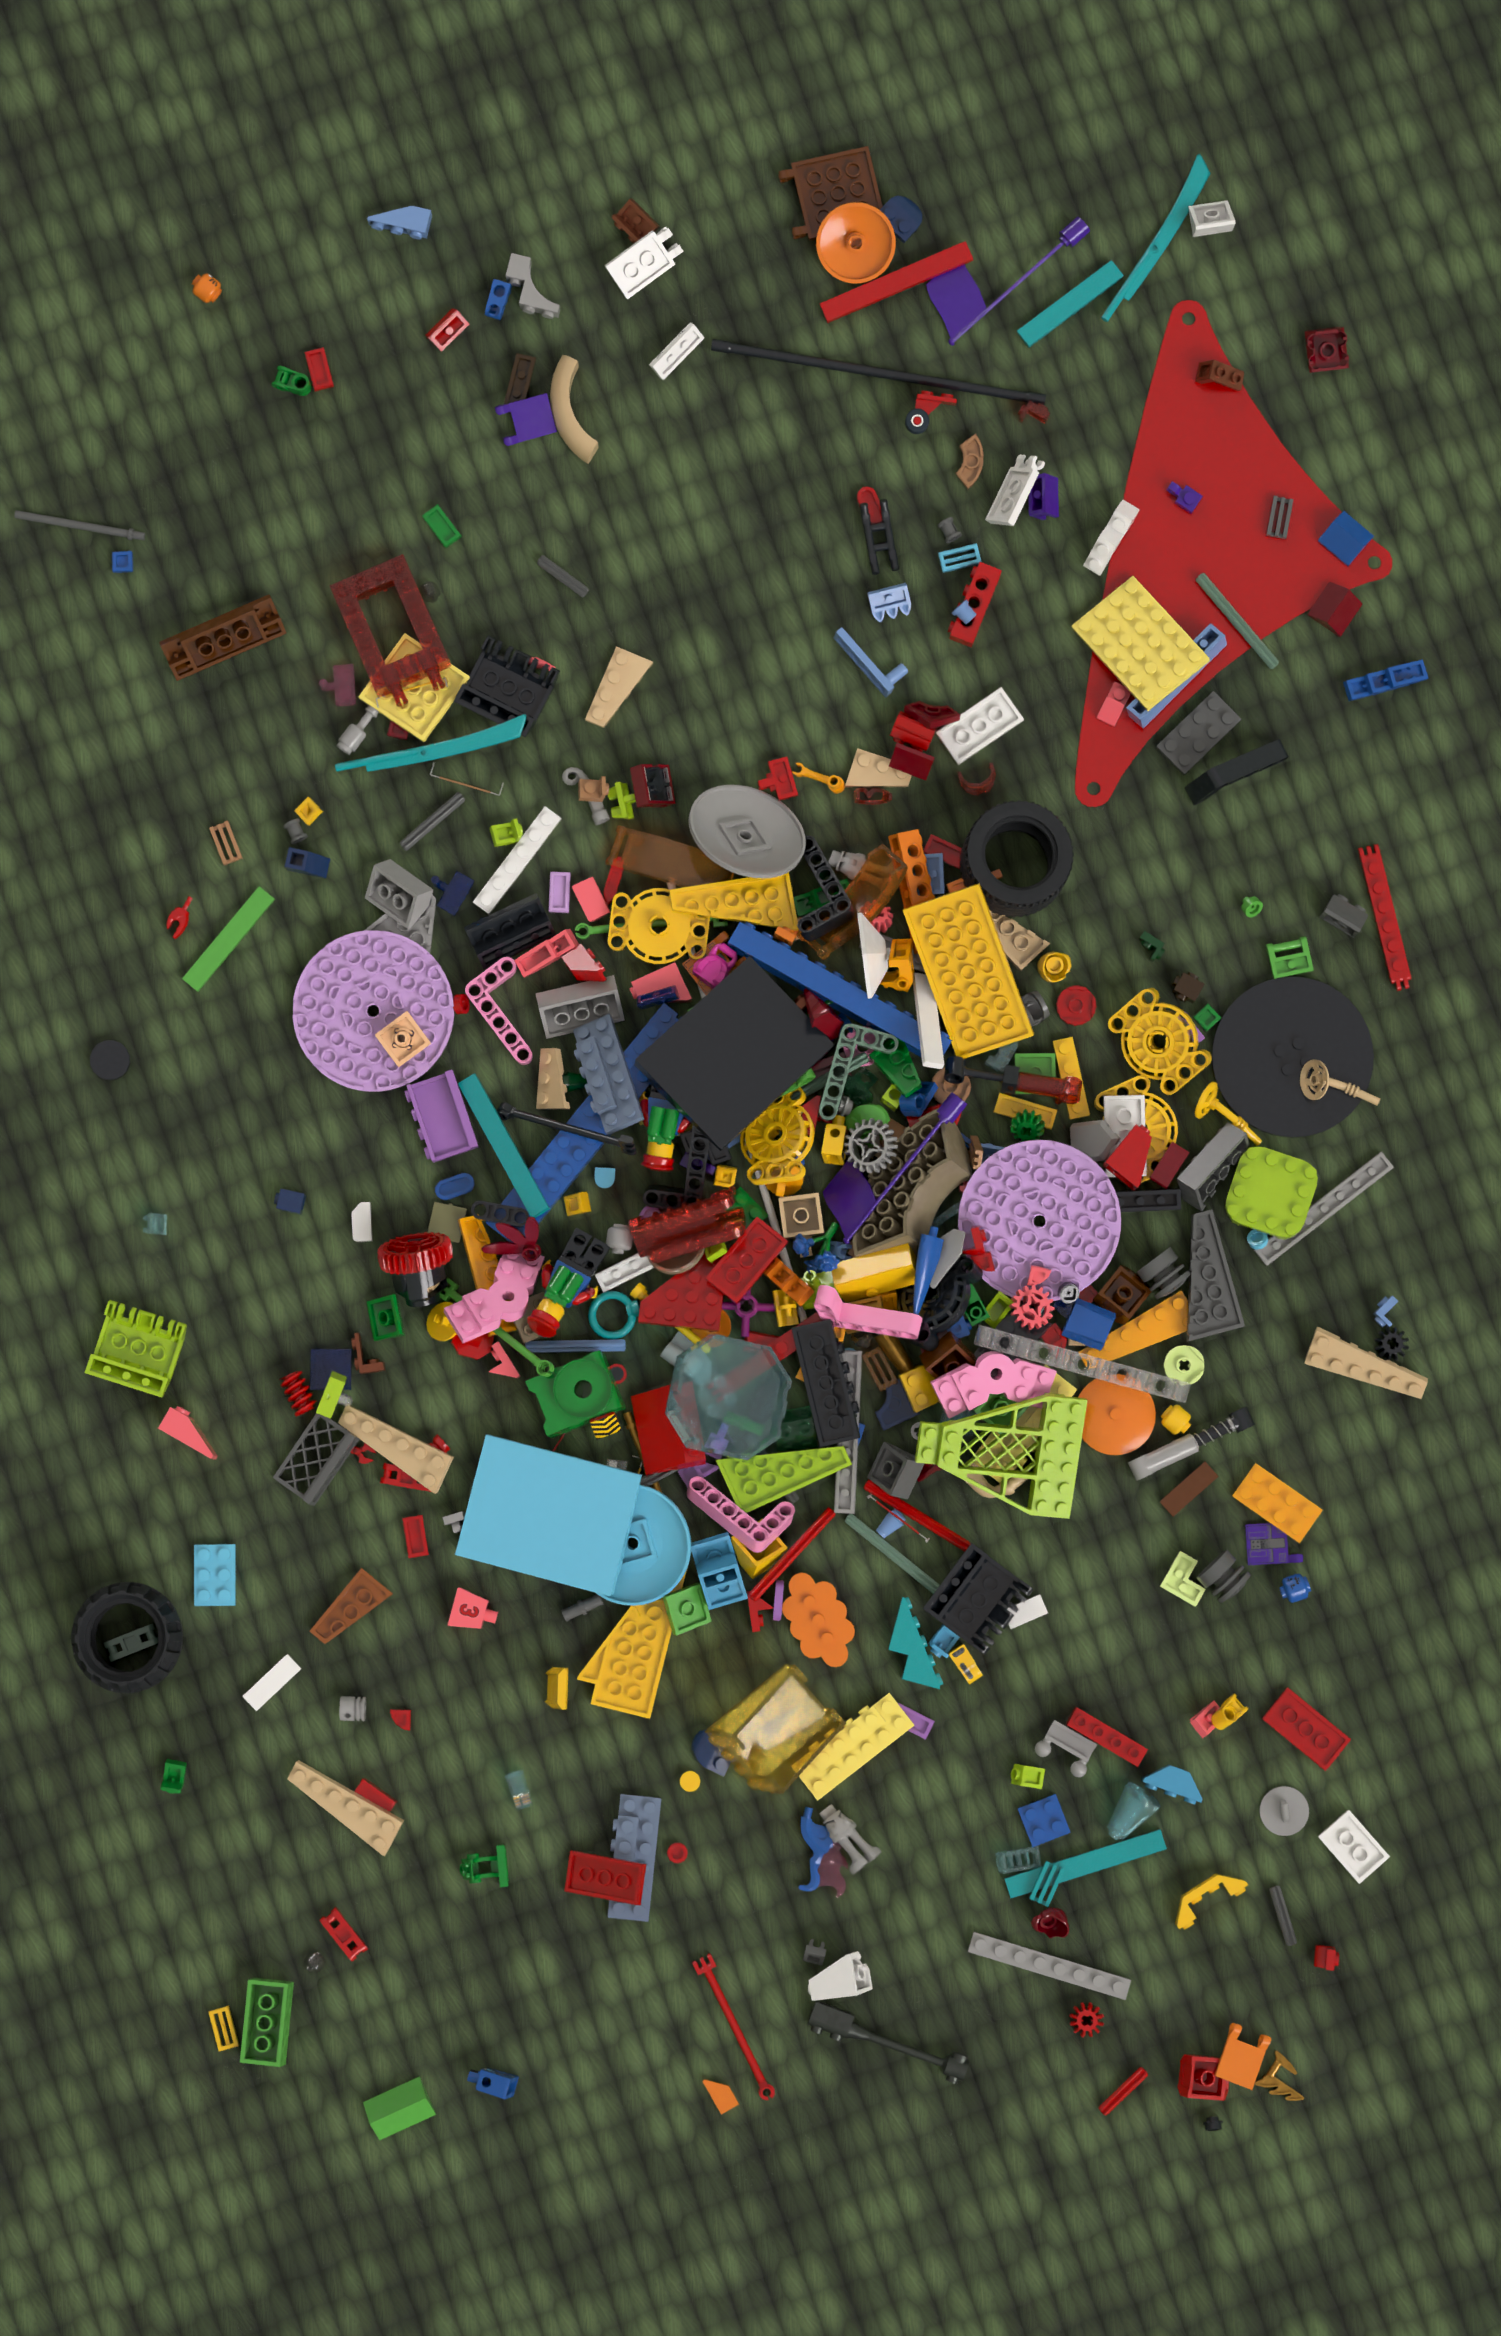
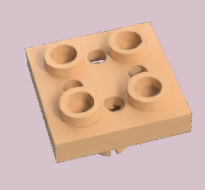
[375,1011,432,1067]

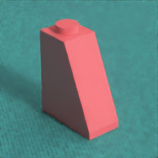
[629,962,692,1003]

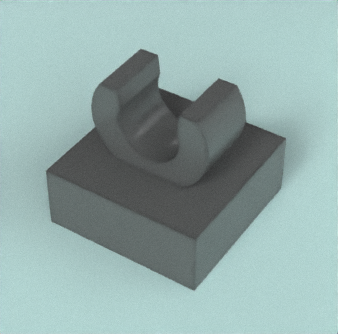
[802,1939,826,1965]

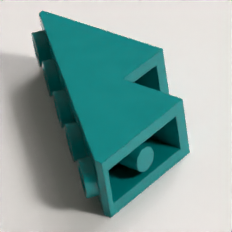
[888,1597,943,1689]

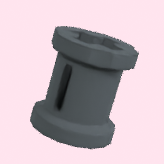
[938,517,962,543]
[283,818,308,844]

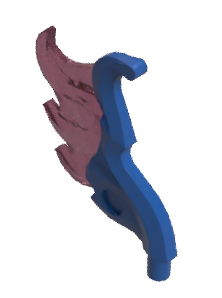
[799,1806,848,1897]

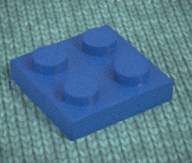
[1017,1794,1071,1847]

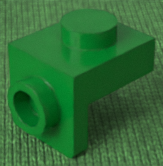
[160,1759,187,1794]

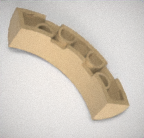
[550,355,599,464]

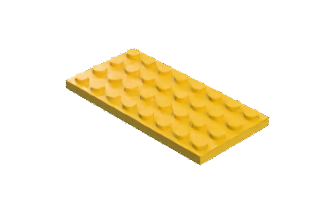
[903,883,1034,1059]

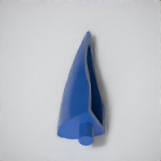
[913,1226,944,1315]

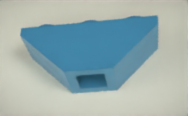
[1141,1765,1202,1805]

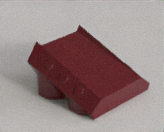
[1304,327,1349,373]
[804,988,844,1040]

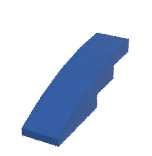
[1343,660,1428,701]

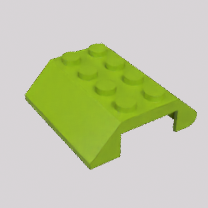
[85,1300,187,1398]

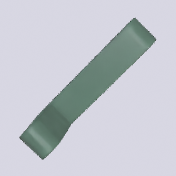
[819,1023,898,1121]

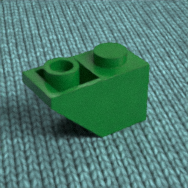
[965,1284,990,1326]

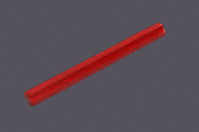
[864,1480,971,1551]
[748,1507,836,1601]

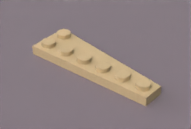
[1304,1327,1428,1399]
[338,1405,454,1494]
[287,1760,404,1856]

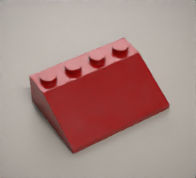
[631,1381,706,1475]

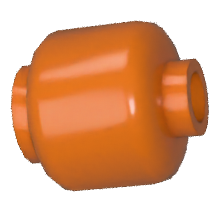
[192,273,222,303]

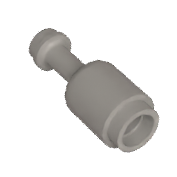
[337,705,379,755]

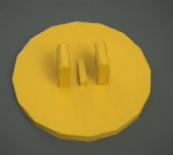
[426,1302,457,1341]

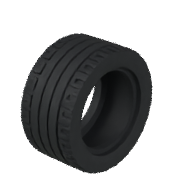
[960,800,1074,917]

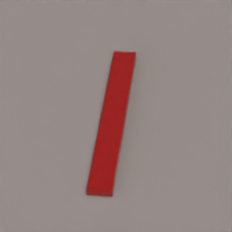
[820,241,973,323]

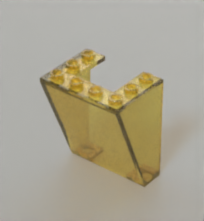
[705,1664,846,1794]

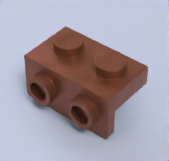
[611,198,660,243]

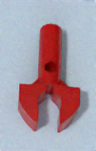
[351,1443,376,1464]

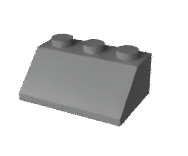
[365,859,433,929]

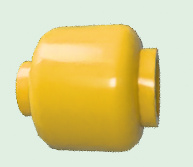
[1160,1404,1191,1435]

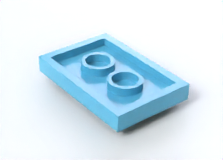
[194,1544,236,1606]

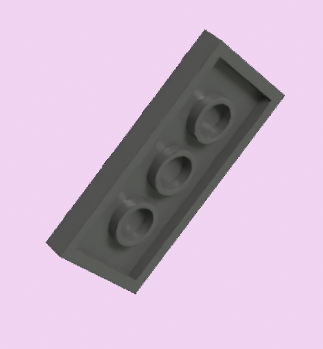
[1156,691,1241,775]

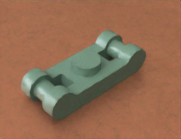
[104,1624,158,1662]

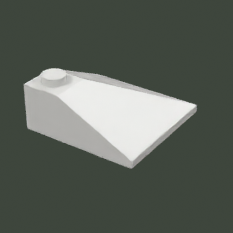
[857,913,890,999]

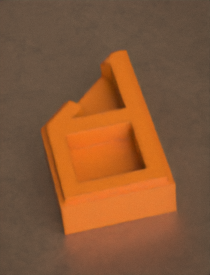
[702,2079,739,2115]

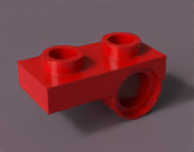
[1314,1945,1339,1971]

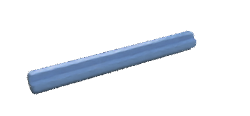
[525,1339,626,1353]

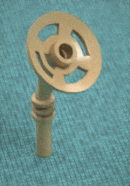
[1300,1059,1380,1106]

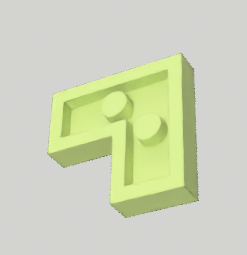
[1160,1551,1206,1607]

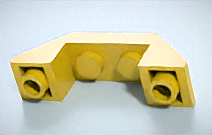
[1175,1874,1248,1930]

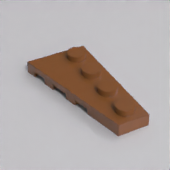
[310,1568,393,1644]

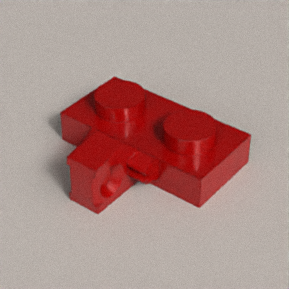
[757,756,798,801]

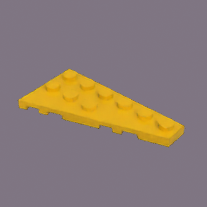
[669,872,799,931]

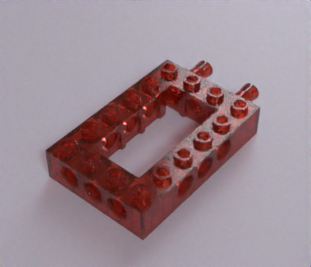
[330,554,451,707]

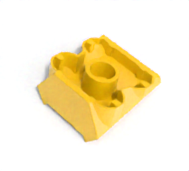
[544,1667,568,1710]

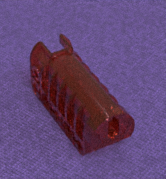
[628,1185,746,1263]

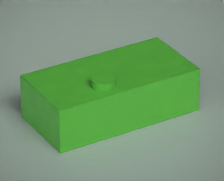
[240,1977,294,2067]

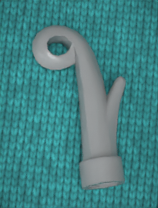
[562,767,610,825]

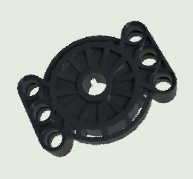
[897,1254,983,1351]

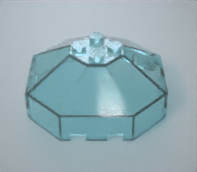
[665,1334,792,1460]

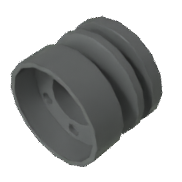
[1136,1247,1191,1300]
[1197,1549,1251,1604]

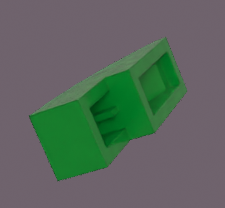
[793,879,854,918]

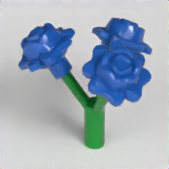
[793,1222,840,1274]

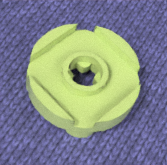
[1163,1345,1204,1386]

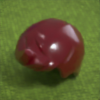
[1031,1907,1069,1938]

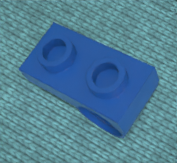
[899,1081,938,1117]

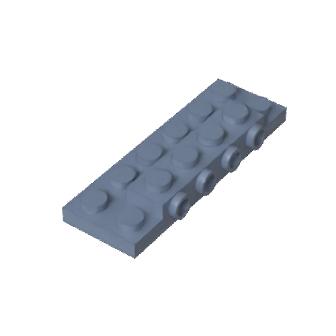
[573,1014,644,1135]
[608,1794,661,1922]

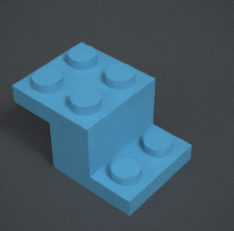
[691,1532,748,1610]

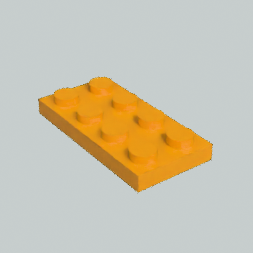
[1232,1463,1323,1544]

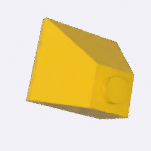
[731,1518,788,1579]

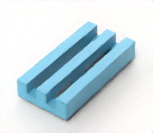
[938,543,982,573]

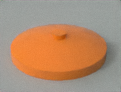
[816,202,896,284]
[1078,1374,1156,1455]

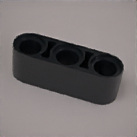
[471,1201,530,1228]

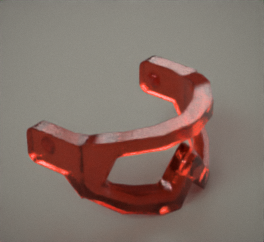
[957,763,996,796]
[854,787,892,805]

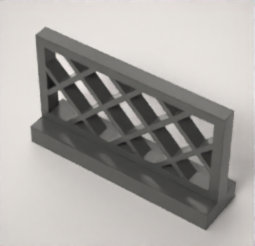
[273,1413,360,1506]

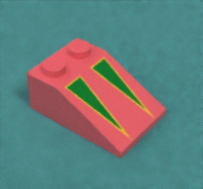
[158,1406,218,1460]

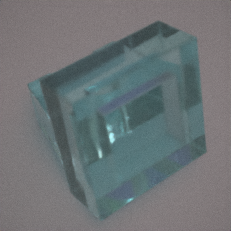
[143,1213,167,1235]

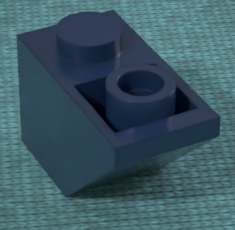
[285,847,331,879]

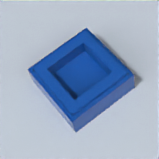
[112,551,133,573]

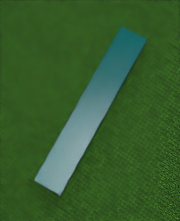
[1017,260,1124,348]

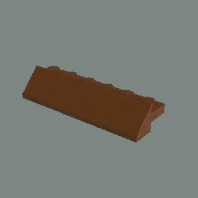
[159,594,287,681]

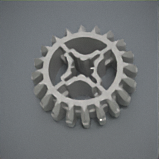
[843,1118,898,1173]

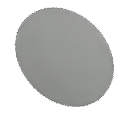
[1260,1786,1309,1836]

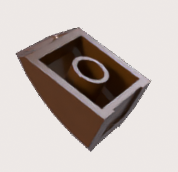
[1093,1265,1152,1325]

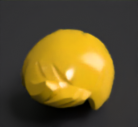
[1037,951,1071,983]

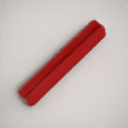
[1099,2067,1148,2116]

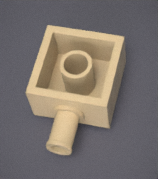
[778,1193,824,1257]

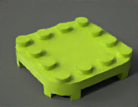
[1225,1147,1318,1240]

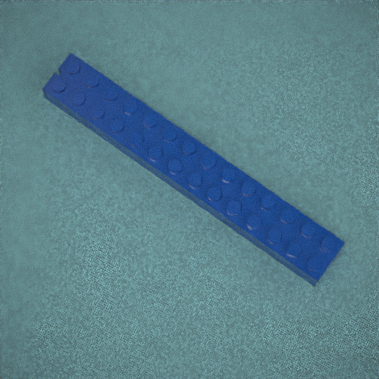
[486,1003,681,1243]

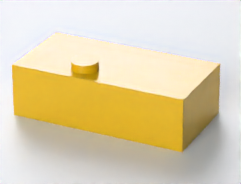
[832,1243,917,1303]

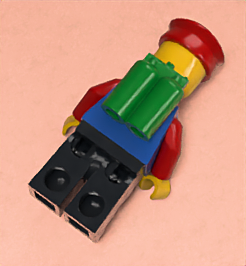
[639,1086,691,1172]
[527,1227,610,1338]

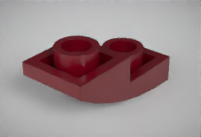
[1149,1142,1190,1189]

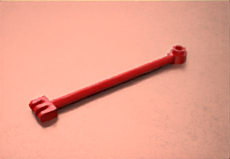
[692,1953,775,2100]

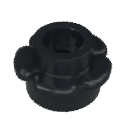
[1203,2117,1223,2131]

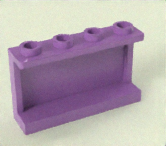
[404,1070,479,1163]

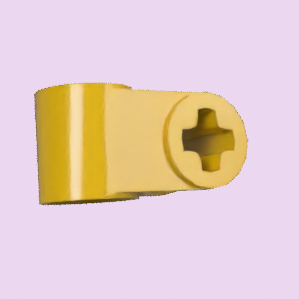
[1211,1693,1248,1730]

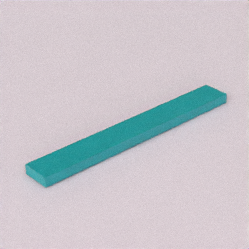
[458,1073,550,1218]
[1004,1829,1167,1898]

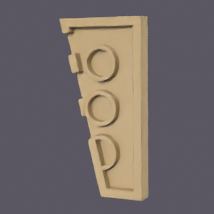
[585,646,653,728]
[989,910,1050,971]

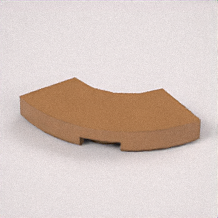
[956,434,984,490]

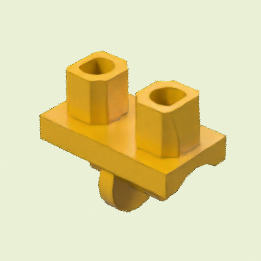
[772,1290,799,1327]

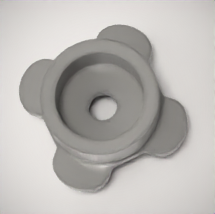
[837,1096,853,1116]

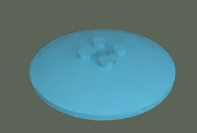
[596,1485,691,1606]

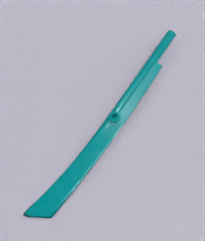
[1101,154,1211,322]
[335,714,527,772]

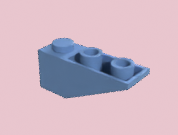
[367,206,432,239]

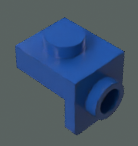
[947,1316,972,1339]

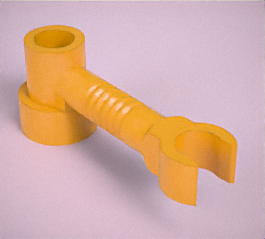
[792,763,845,794]

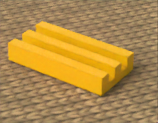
[208,2005,239,2051]

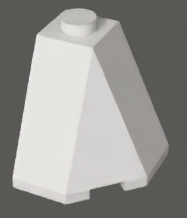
[808,1951,873,2001]

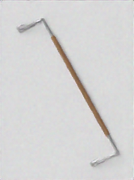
[430,762,504,796]

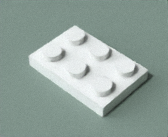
[1318,1810,1390,1884]

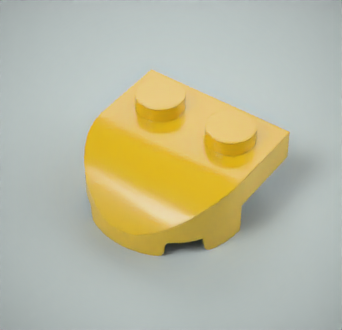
[898,1365,939,1413]

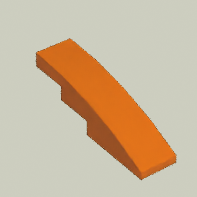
[763,1257,814,1306]

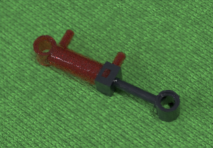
[944,1056,1082,1104]

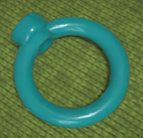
[588,1291,640,1339]

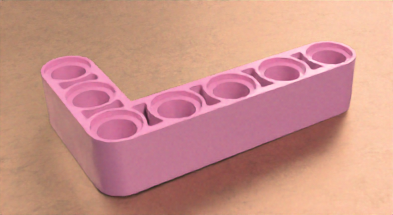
[465,957,533,1065]
[814,1285,923,1339]
[687,1476,795,1553]

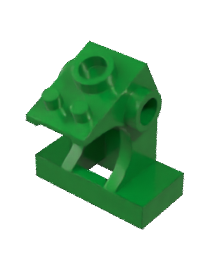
[460,1844,509,1887]

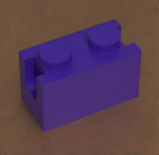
[1029,473,1059,520]

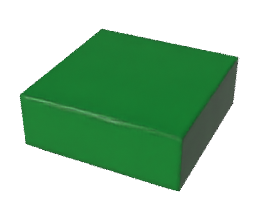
[1193,1004,1221,1032]

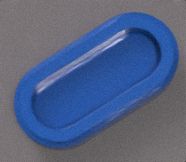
[435,1173,475,1200]

